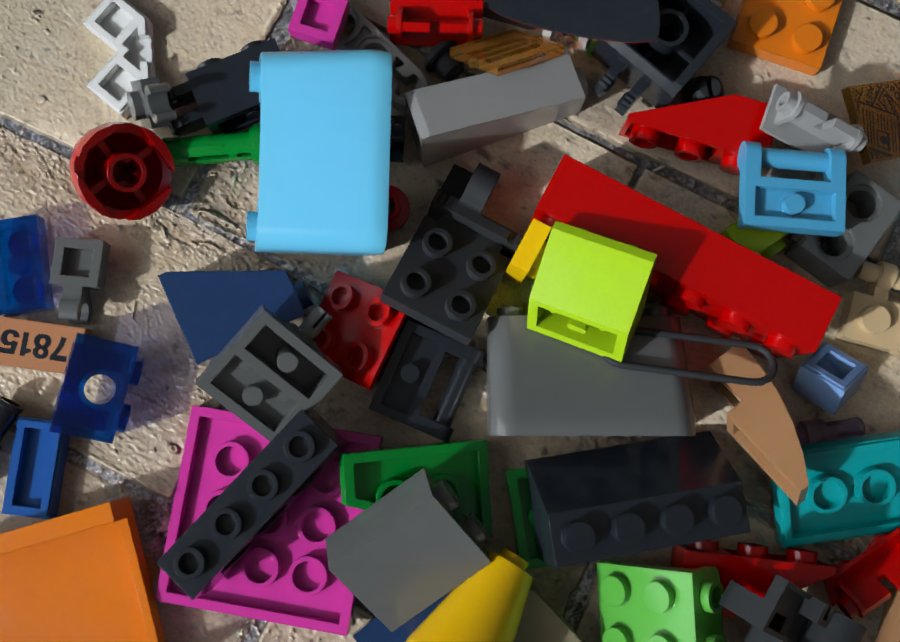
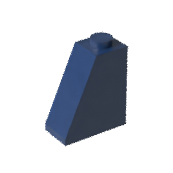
[158,270,314,367]

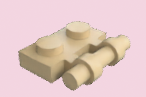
[835,261,900,357]

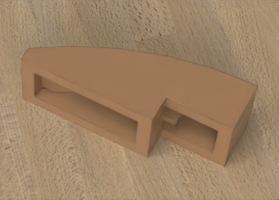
[709,347,809,506]

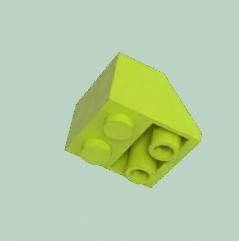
[527,221,657,362]

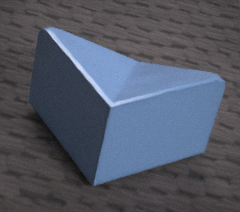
[792,342,869,416]

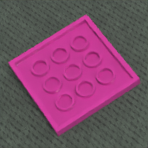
[155,405,384,636]

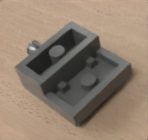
[195,304,343,442]

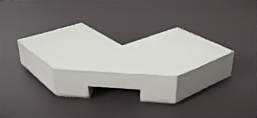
[83,0,156,120]

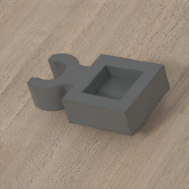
[127,77,177,129]

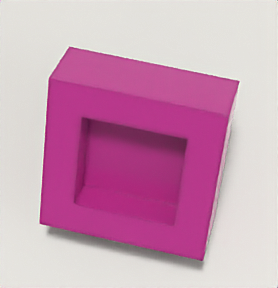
[288,0,350,50]

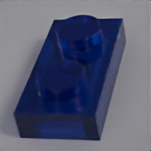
[0,214,55,317]

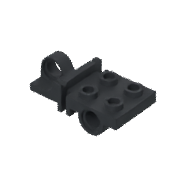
[380,163,523,346]
[719,574,867,642]

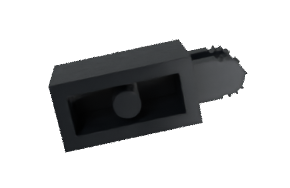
[167,38,280,137]

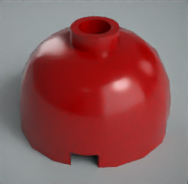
[69,122,175,221]

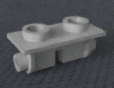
[759,84,868,153]

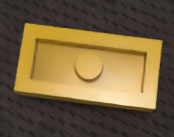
[502,218,552,286]

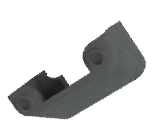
[486,307,696,436]

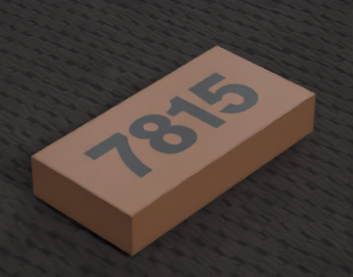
[0,316,92,377]

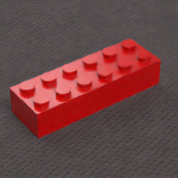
[528,154,842,360]

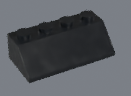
[524,431,751,568]

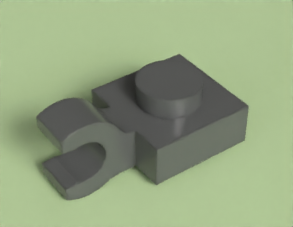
[49,237,111,324]

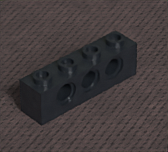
[156,409,348,600]

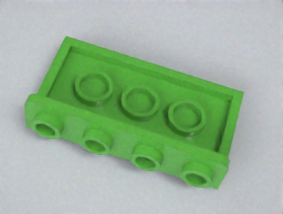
[596,560,727,642]

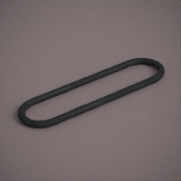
[602,327,778,386]

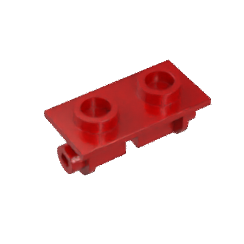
[387,0,483,48]
[823,527,900,619]

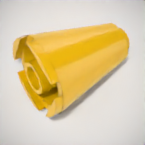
[405,548,533,642]

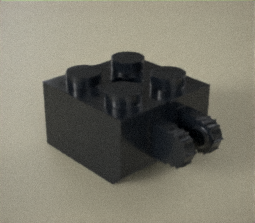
[591,0,738,116]

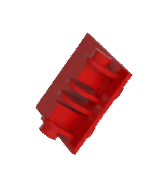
[314,270,410,390]

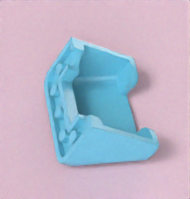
[246,50,392,257]

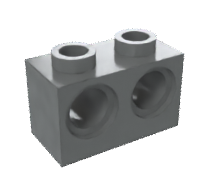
[784,170,900,288]

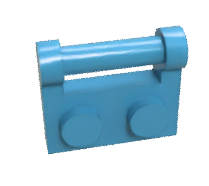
[737,141,847,237]

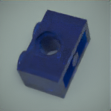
[49,332,144,444]

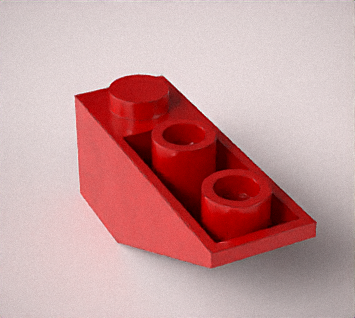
[618,94,774,176]
[671,539,837,618]

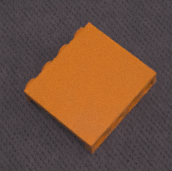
[0,497,166,642]

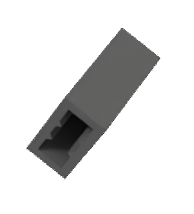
[325,468,491,632]

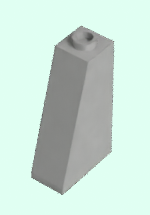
[404,54,588,167]

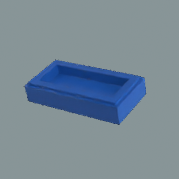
[2,416,72,519]

